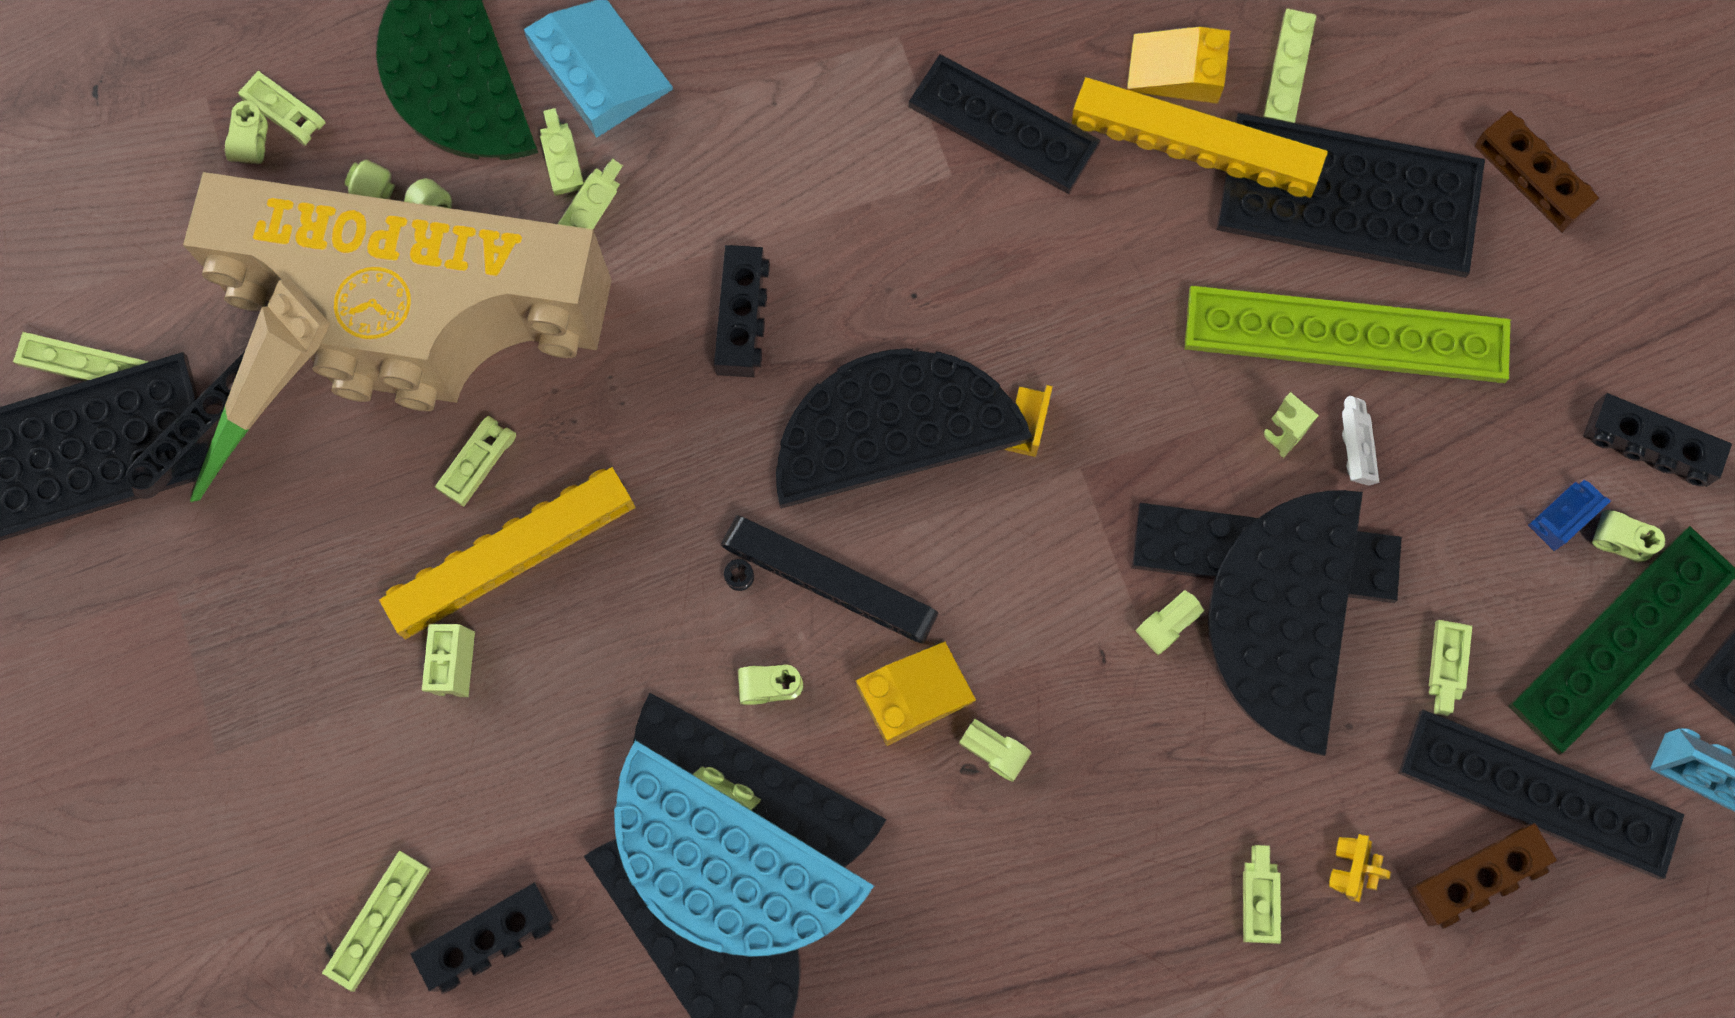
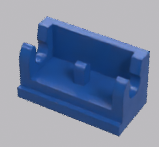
[1528,480,1611,551]

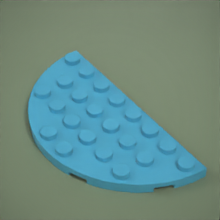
[614,741,875,956]

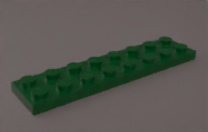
[1508,526,1735,755]

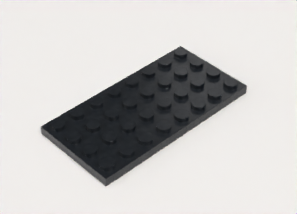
[1216,113,1485,278]
[0,352,218,541]

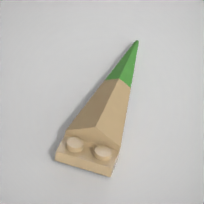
[190,279,330,502]

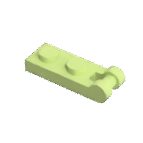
[238,71,326,146]
[435,416,516,507]

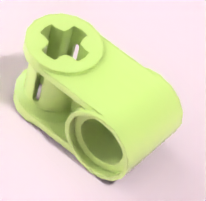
[225,100,268,164]
[1592,510,1665,562]
[738,665,804,705]

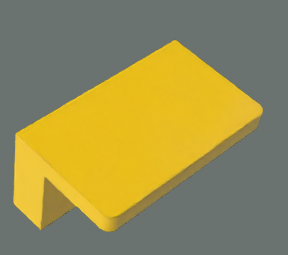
[1004,385,1053,457]

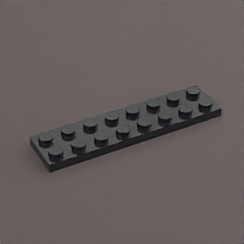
[1132,502,1402,603]
[1398,710,1685,879]

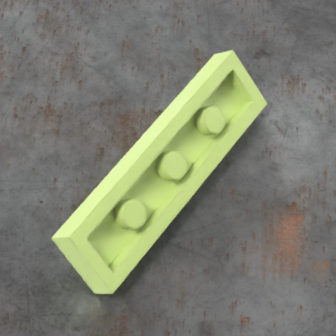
[1263,9,1316,123]
[13,332,148,381]
[322,851,431,991]

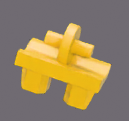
[1329,834,1391,903]

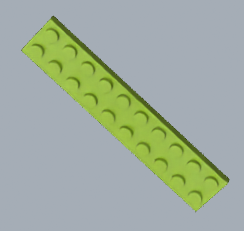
[1185,286,1511,383]

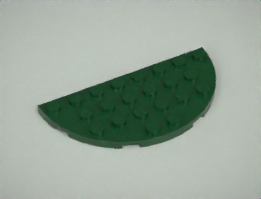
[376,0,539,160]

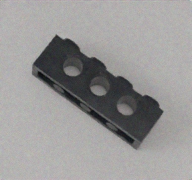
[714,245,770,378]
[1583,393,1733,487]
[410,882,559,994]

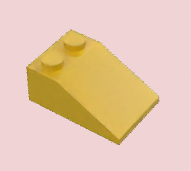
[1127,27,1231,104]
[856,642,976,746]

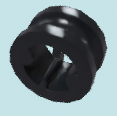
[724,559,755,591]

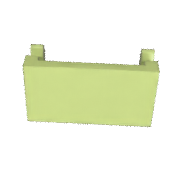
[1264,392,1319,458]
[422,624,475,697]

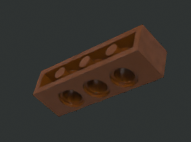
[1474,110,1599,233]
[1407,823,1557,929]

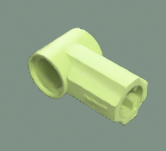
[1135,590,1204,655]
[959,719,1032,782]

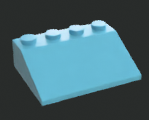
[524,0,673,138]
[1650,728,1735,812]

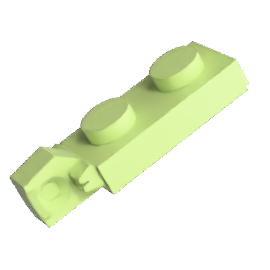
[540,108,584,196]
[558,158,623,229]
[1429,620,1472,716]
[1243,845,1281,943]

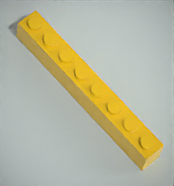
[1072,77,1328,198]
[379,467,635,640]

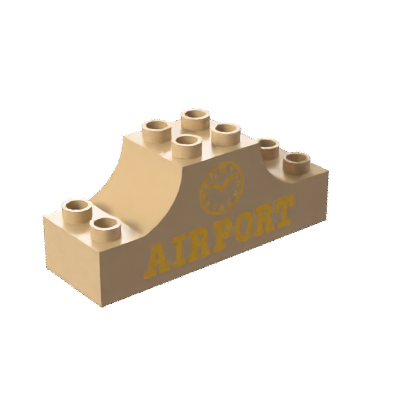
[183,172,612,411]

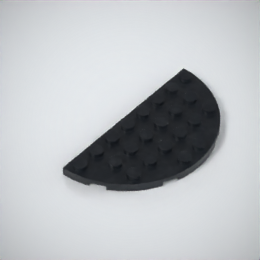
[776,348,1032,509]
[1208,490,1363,756]
[633,693,887,867]
[584,839,801,1018]

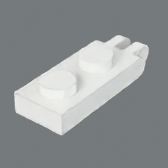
[1342,396,1380,485]

